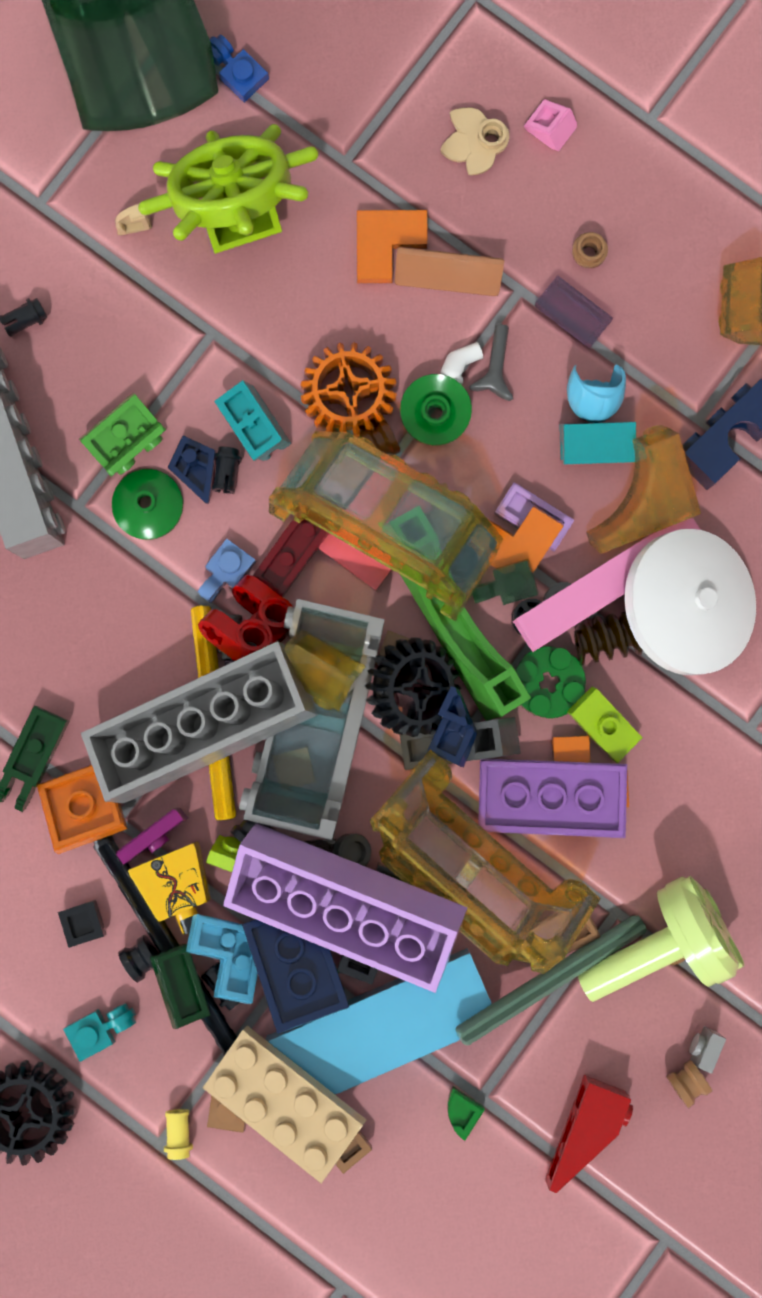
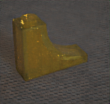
[586,425,701,554]

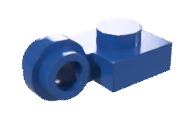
[204,34,269,103]

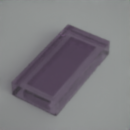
[535,275,613,348]

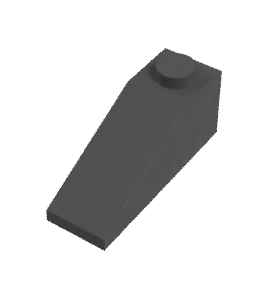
[400,717,521,770]

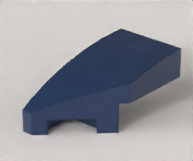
[427,686,477,767]

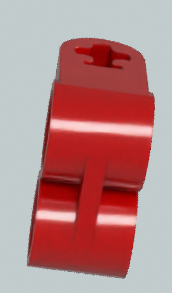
[198,575,293,661]

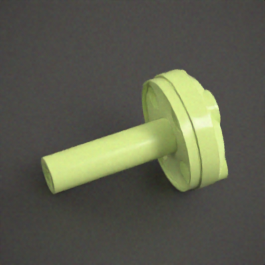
[578,876,745,1002]

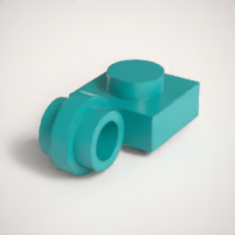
[63,1003,136,1062]

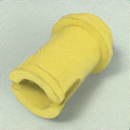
[163,1109,193,1160]

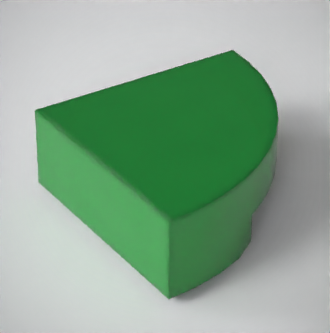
[447,1086,485,1141]

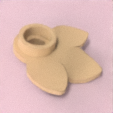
[440,108,509,175]

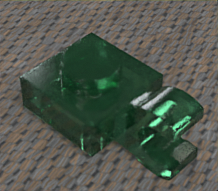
[471,559,539,605]

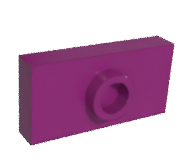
[116,808,188,865]

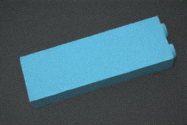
[265,948,492,1095]

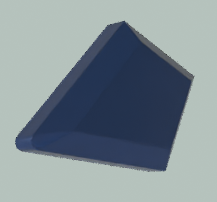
[168,436,216,504]

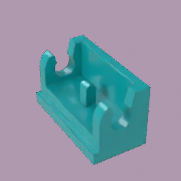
[214,380,292,461]
[559,422,636,465]

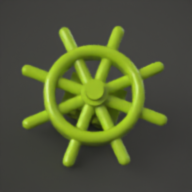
[138,124,319,254]

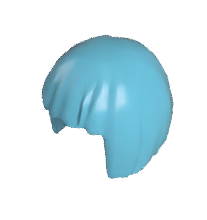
[567,364,626,423]

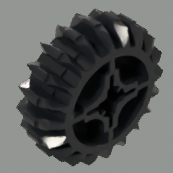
[364,637,462,737]
[0,1060,76,1166]

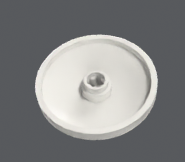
[625,529,756,675]

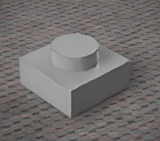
[689,1026,726,1074]

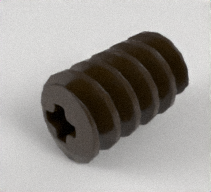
[574,611,642,665]

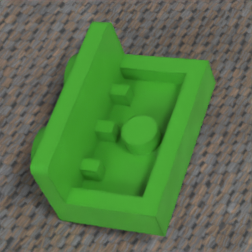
[79,393,166,476]

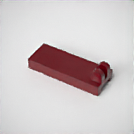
[253,499,338,597]

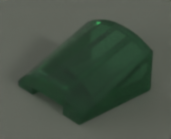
[41,0,218,131]

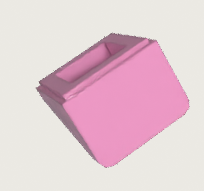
[524,99,577,151]

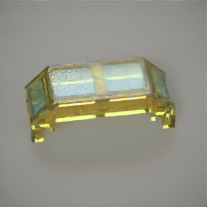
[269,431,503,622]

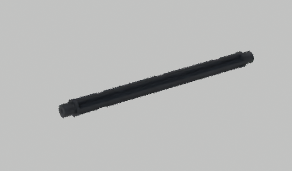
[93,835,237,1056]

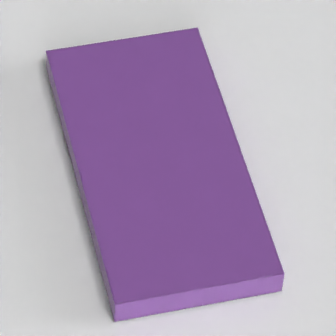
[478,759,628,838]

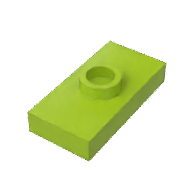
[567,686,643,764]

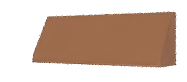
[395,247,504,296]

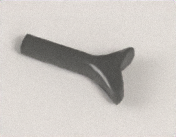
[469,324,514,401]

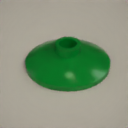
[400,374,472,446]
[112,469,183,540]

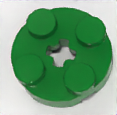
[515,646,586,719]

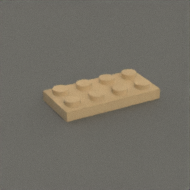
[203,1025,367,1184]

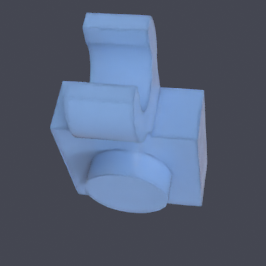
[198,538,256,604]

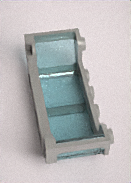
[239,599,385,840]

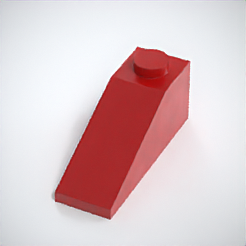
[545,1075,633,1193]

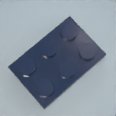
[242,919,349,1034]

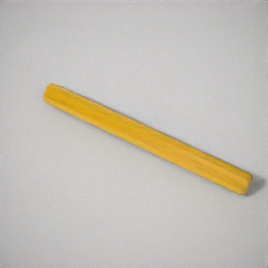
[191,605,236,820]

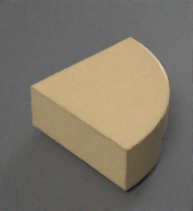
[115,204,152,236]

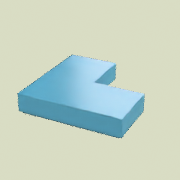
[186,914,258,1004]

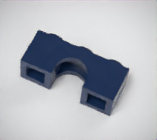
[677,379,762,490]

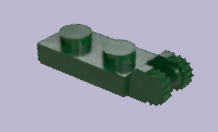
[0,705,70,812]

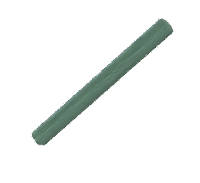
[455,915,647,1045]

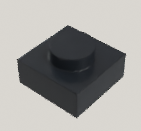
[58,900,107,948]

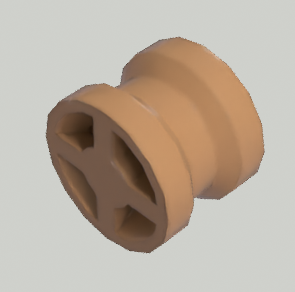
[666,1060,713,1109]

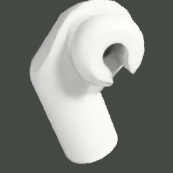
[440,342,483,385]

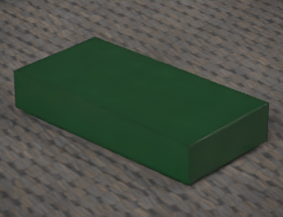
[150,944,211,1029]

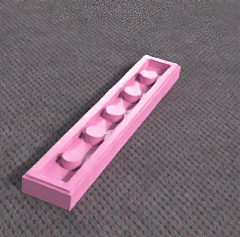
[513,511,701,652]

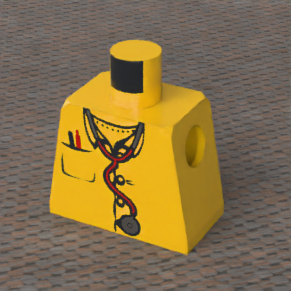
[128,841,211,935]

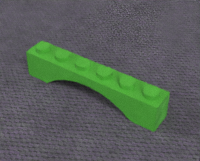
[376,507,531,721]

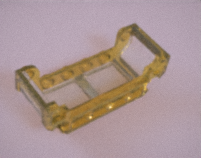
[370,749,601,974]

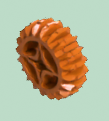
[300,342,397,440]

